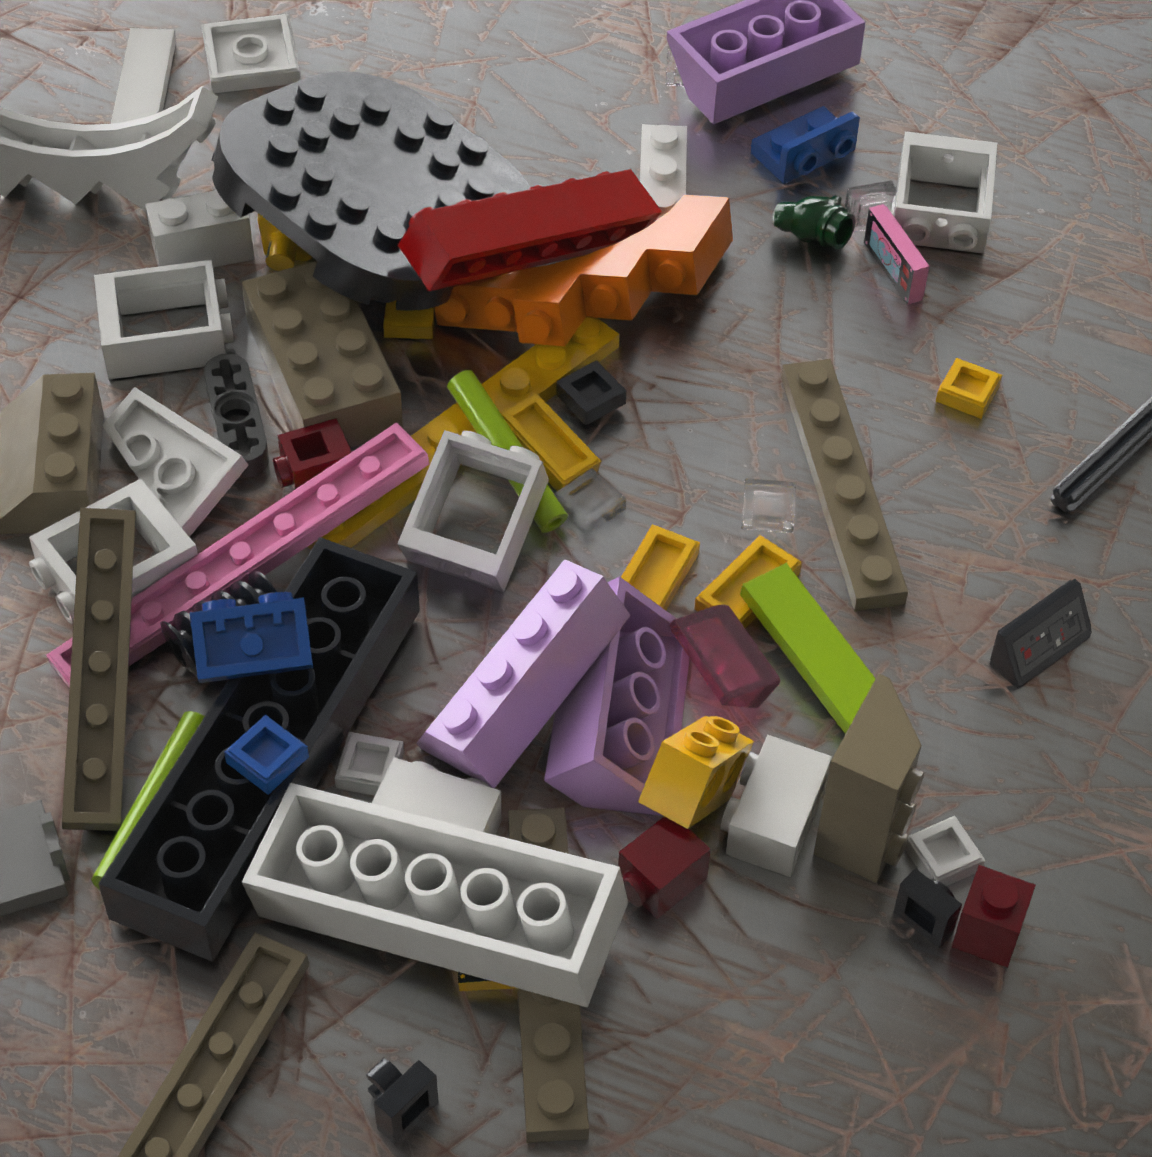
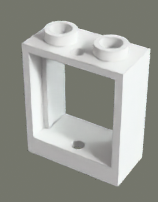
[893,131,998,254]
[94,260,234,380]
[397,430,549,592]
[29,479,198,624]

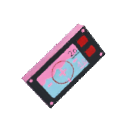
[864,204,929,305]

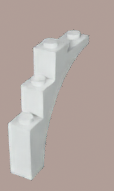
[0,86,218,211]

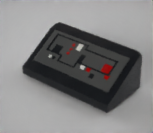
[990,579,1092,688]

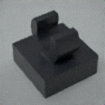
[366,1058,438,1145]

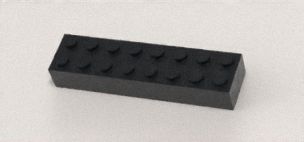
[99,537,420,962]

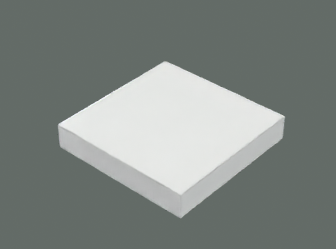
[201,14,301,94]

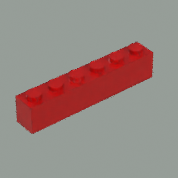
[398,169,662,291]

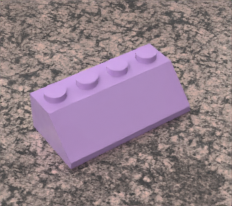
[667,0,866,125]
[416,559,631,788]
[544,576,693,816]

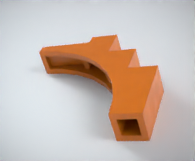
[434,195,733,347]

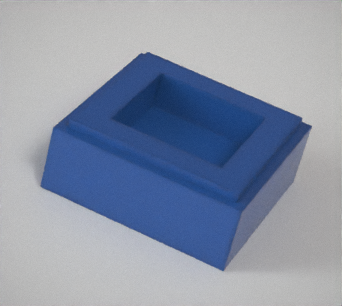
[224,715,309,795]

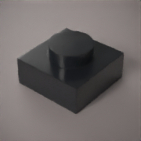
[556,360,627,425]
[893,868,962,948]

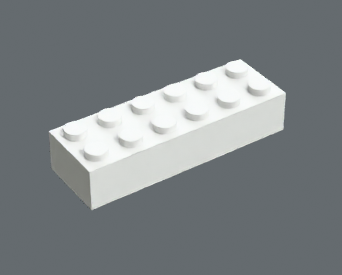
[242,783,628,1008]

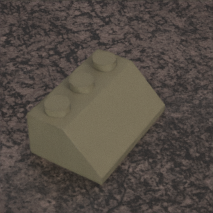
[0,372,104,535]
[813,674,925,883]

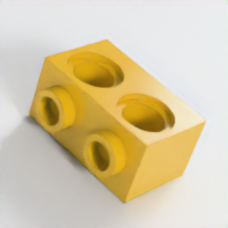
[638,715,754,829]

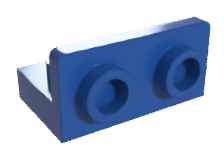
[751,106,860,184]
[190,592,313,683]

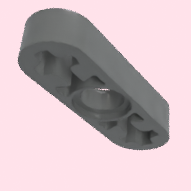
[204,354,269,478]

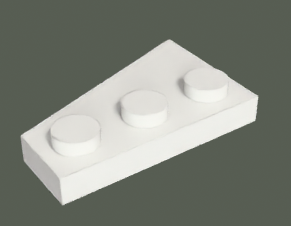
[102,387,249,537]

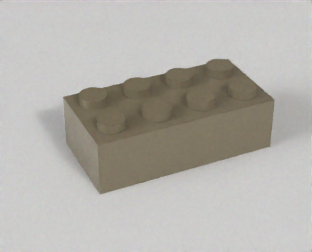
[242,261,403,448]

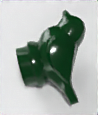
[772,195,856,249]

